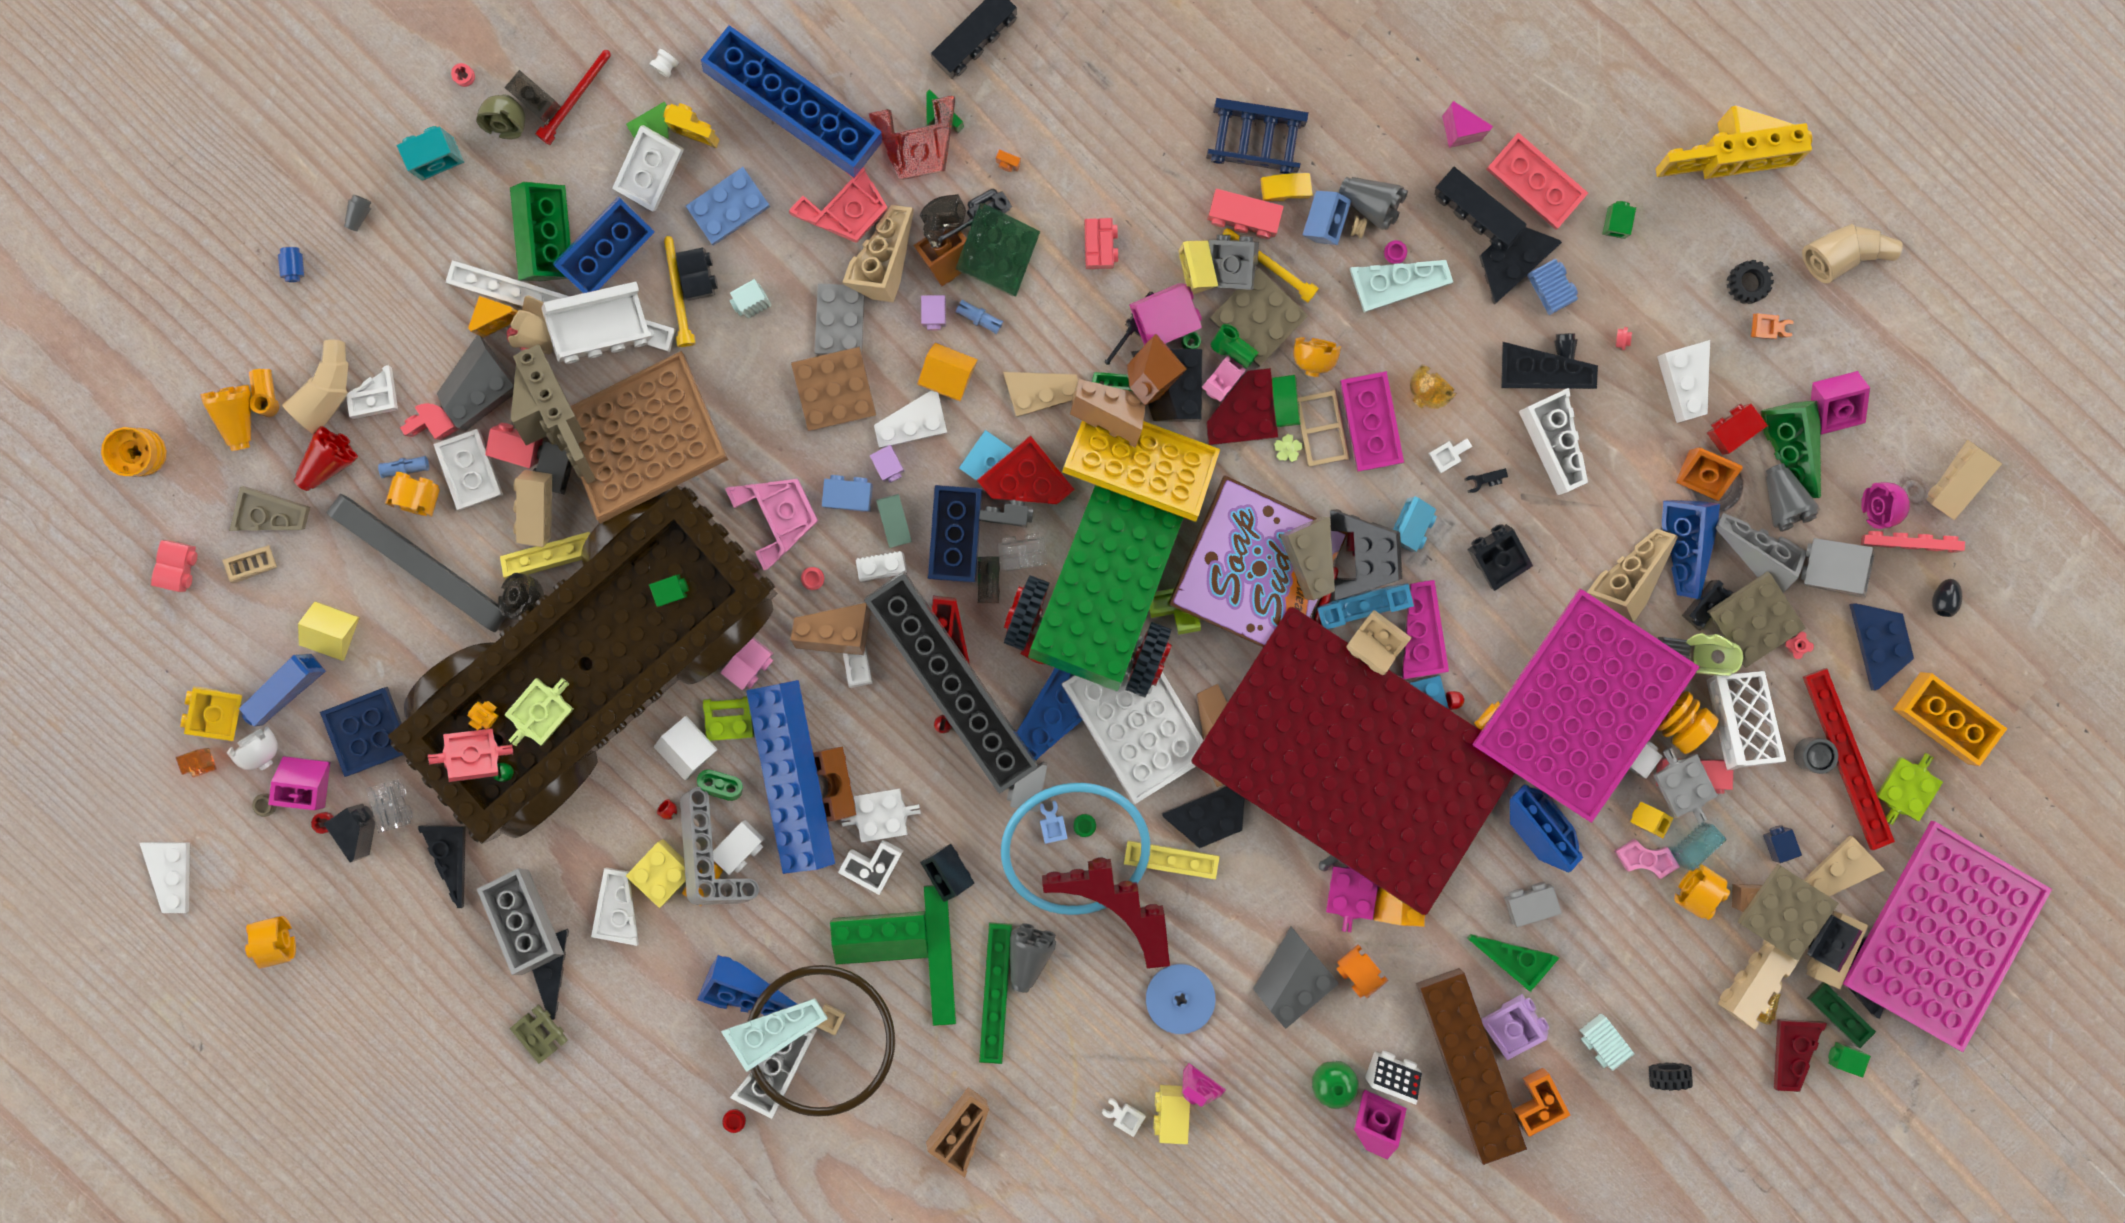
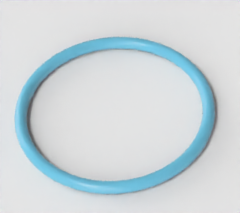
[1001,783,1151,915]

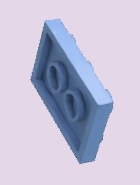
[686,167,770,246]

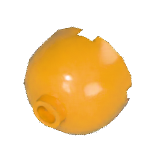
[1293,337,1341,377]

